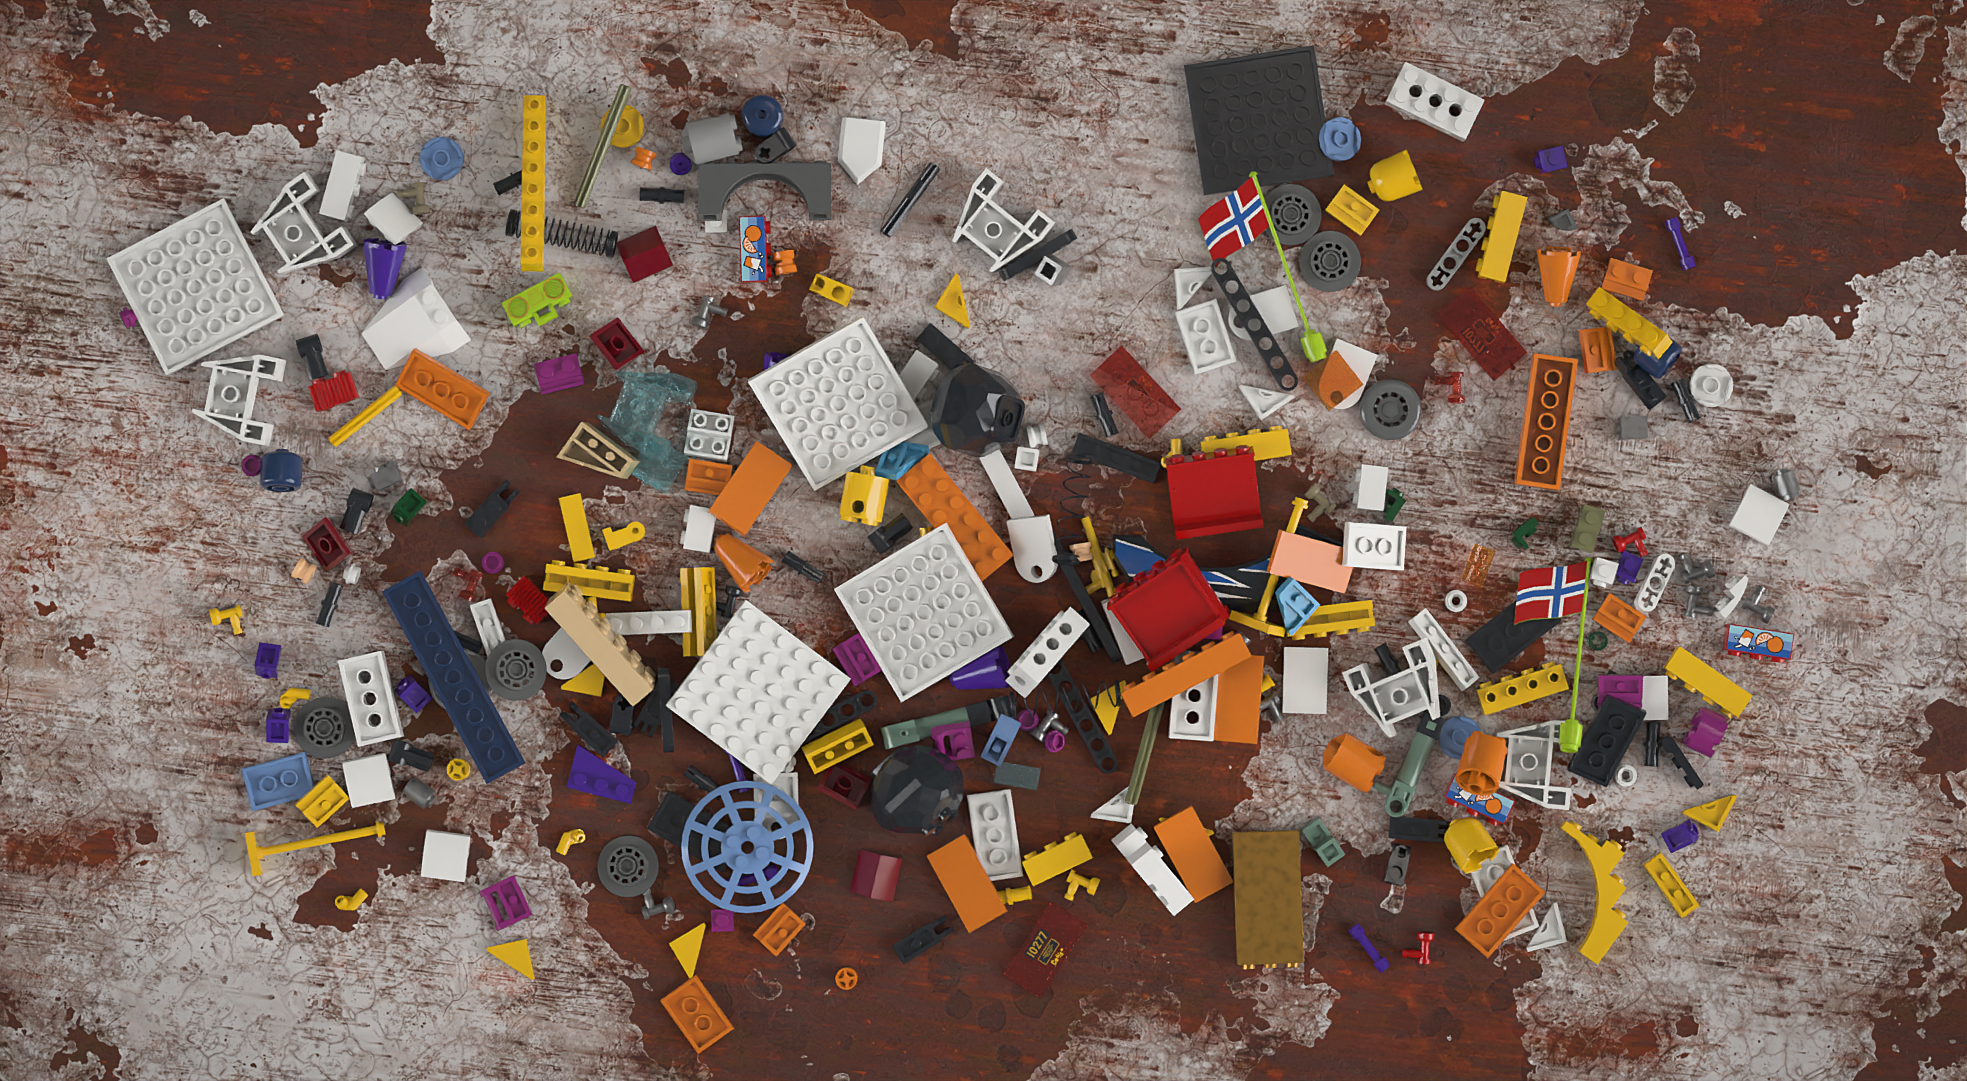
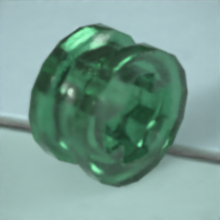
[1587,631,1608,651]

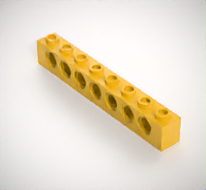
[520,95,547,272]

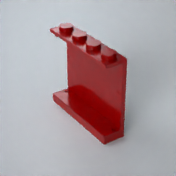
[1165,445,1264,540]

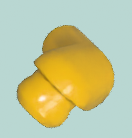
[279,687,311,709]

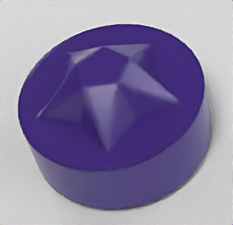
[669,152,692,175]

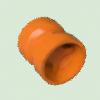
[772,250,797,275]

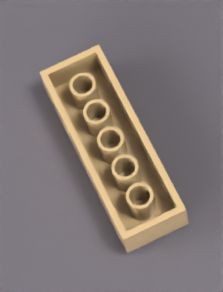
[545,582,657,706]

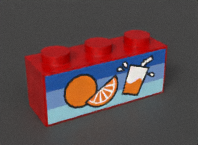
[739,215,772,284]
[1722,624,1794,663]
[1443,772,1515,826]

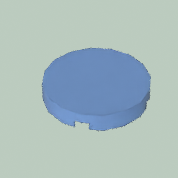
[1319,117,1361,161]
[420,137,464,181]
[1438,716,1481,760]

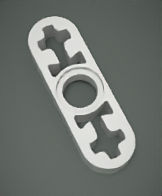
[1634,554,1675,613]

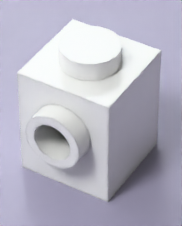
[1589,557,1618,588]

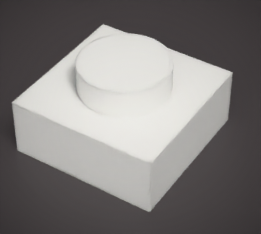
[705,210,728,233]
[1014,446,1039,472]

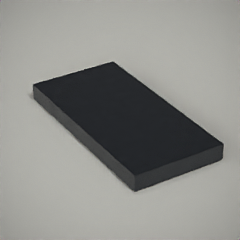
[1465,600,1562,674]
[1567,694,1647,787]
[647,790,731,873]

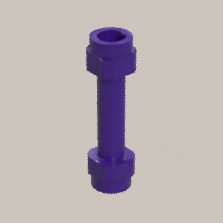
[1665,217,1695,271]
[724,750,751,793]
[725,864,778,886]
[1348,923,1390,973]

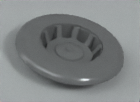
[1264,184,1321,245]
[1300,231,1361,292]
[1360,379,1421,440]
[485,639,547,701]
[294,697,355,759]
[598,836,659,897]

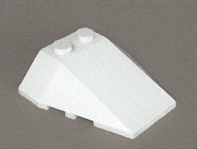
[361,267,471,370]

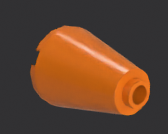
[1537,246,1581,307]
[713,533,774,593]

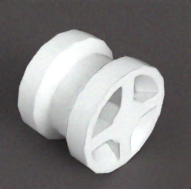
[1026,423,1048,448]

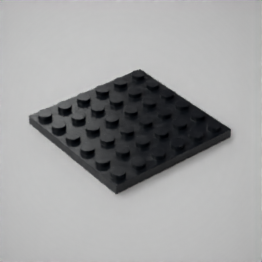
[1184,45,1334,196]

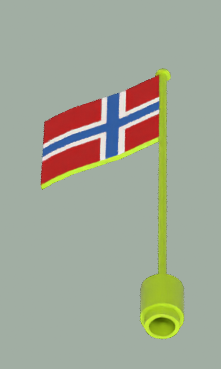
[1198,171,1327,363]
[1514,557,1593,753]

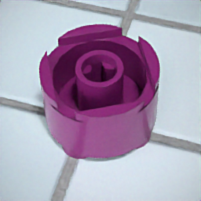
[1682,707,1729,758]

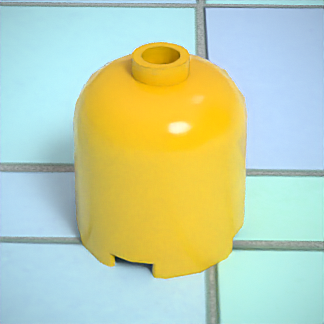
[1367,149,1423,202]
[1444,817,1499,874]

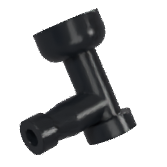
[716,585,743,619]

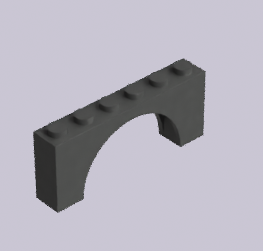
[698,161,831,221]

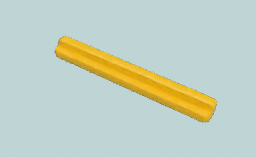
[328,386,402,447]

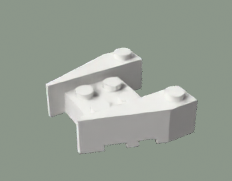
[952,168,1056,273]
[251,172,358,274]
[192,355,286,446]
[1342,638,1440,738]
[1496,720,1571,810]
[1111,823,1194,916]

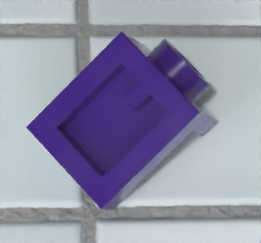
[1534,146,1568,174]
[1615,551,1644,586]
[254,642,282,679]
[395,675,432,713]
[266,707,291,743]
[1661,819,1699,853]

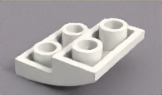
[364,192,423,245]
[684,409,734,462]
[1729,484,1789,546]
[1713,576,1748,619]
[342,753,395,808]
[421,829,471,882]

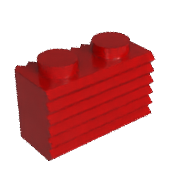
[308,370,360,412]
[506,575,549,625]

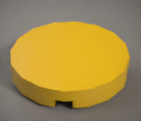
[600,105,644,148]

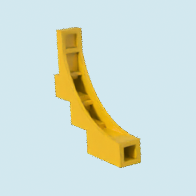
[1559,820,1629,965]

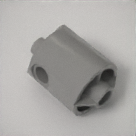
[681,112,743,165]

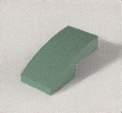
[1300,816,1345,867]

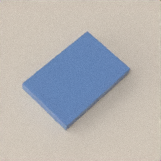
[241,752,315,811]

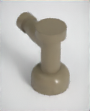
[397,182,430,215]
[1304,482,1336,522]

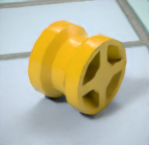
[447,758,470,781]

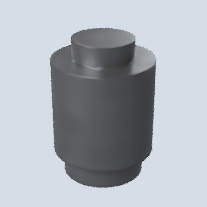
[1772,467,1800,501]
[403,778,437,809]

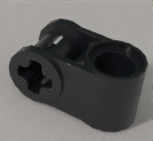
[755,127,797,164]
[609,694,635,736]

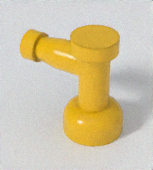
[209,604,243,635]
[1064,869,1101,900]

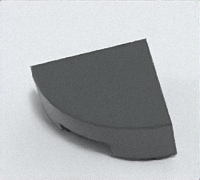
[1548,209,1578,231]

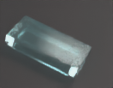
[994,762,1041,790]

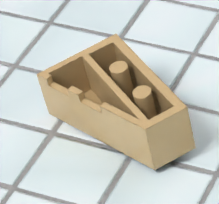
[557,422,640,479]

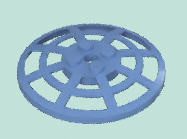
[681,781,813,913]

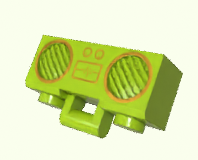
[502,272,573,329]

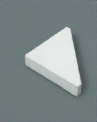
[1174,266,1215,310]
[1238,385,1295,420]
[1091,786,1134,823]
[1526,902,1567,952]

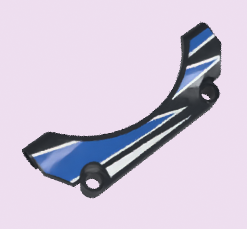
[1113,534,1299,612]

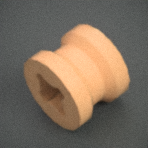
[1069,542,1093,562]
[291,557,317,585]

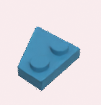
[875,441,929,480]
[1275,576,1320,636]

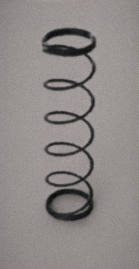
[1051,453,1095,566]
[1009,679,1122,719]

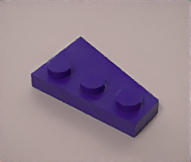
[567,745,636,804]

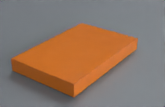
[660,975,734,1054]

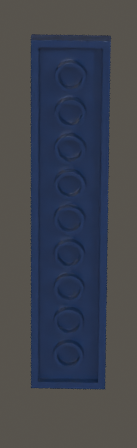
[382,570,526,784]

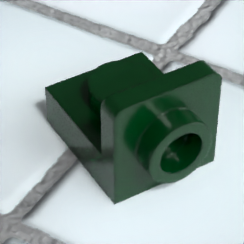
[1382,487,1406,523]
[390,488,427,527]
[1511,517,1539,550]

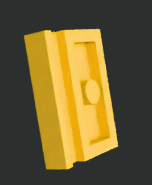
[1325,184,1379,236]
[295,774,350,828]

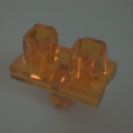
[1461,543,1495,588]

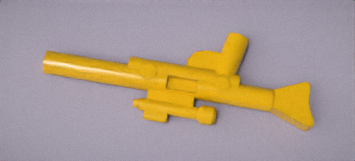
[1081,516,1119,598]

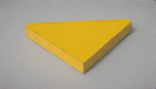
[934,273,970,329]
[561,664,605,696]
[1091,680,1126,735]
[1682,795,1737,832]
[669,923,706,978]
[486,939,535,980]

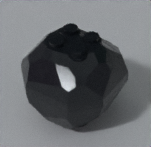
[930,363,1025,458]
[871,745,964,837]

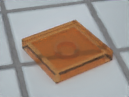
[1302,350,1364,412]

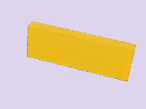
[559,493,595,562]
[1642,852,1700,918]

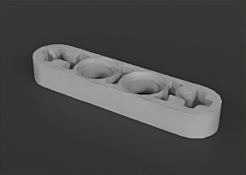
[1426,218,1486,291]

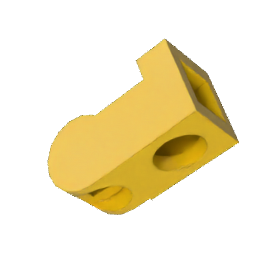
[809,274,855,308]
[602,521,645,551]

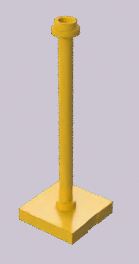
[1229,497,1308,637]
[245,821,386,876]

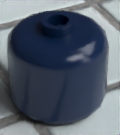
[742,95,784,138]
[1633,337,1682,379]
[260,449,303,492]

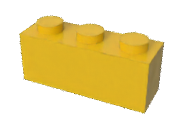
[801,718,874,774]
[1022,832,1093,886]

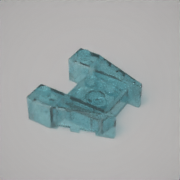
[598,371,698,467]

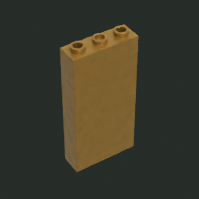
[1232,830,1304,969]

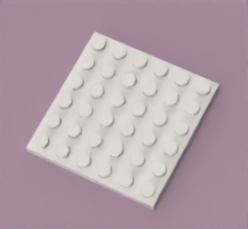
[107,198,285,376]
[748,315,929,491]
[834,523,1014,702]
[666,600,851,785]

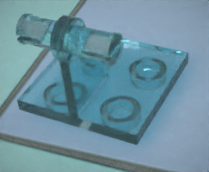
[631,435,688,495]

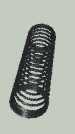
[505,209,618,258]

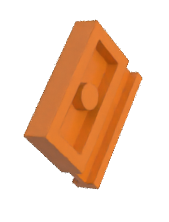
[1601,258,1653,302]
[1579,327,1617,374]
[684,459,733,495]
[1592,593,1647,643]
[753,903,806,956]

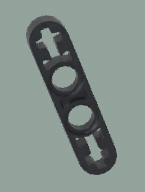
[999,229,1078,282]
[658,667,674,753]

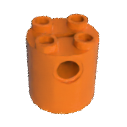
[1456,731,1507,796]
[1323,732,1386,793]

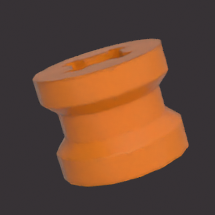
[631,147,657,171]
[835,967,858,990]

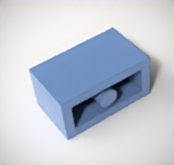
[981,714,1021,766]

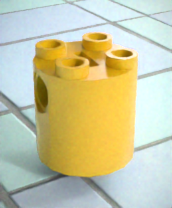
[839,465,889,527]

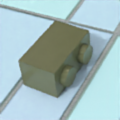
[1568,504,1605,553]

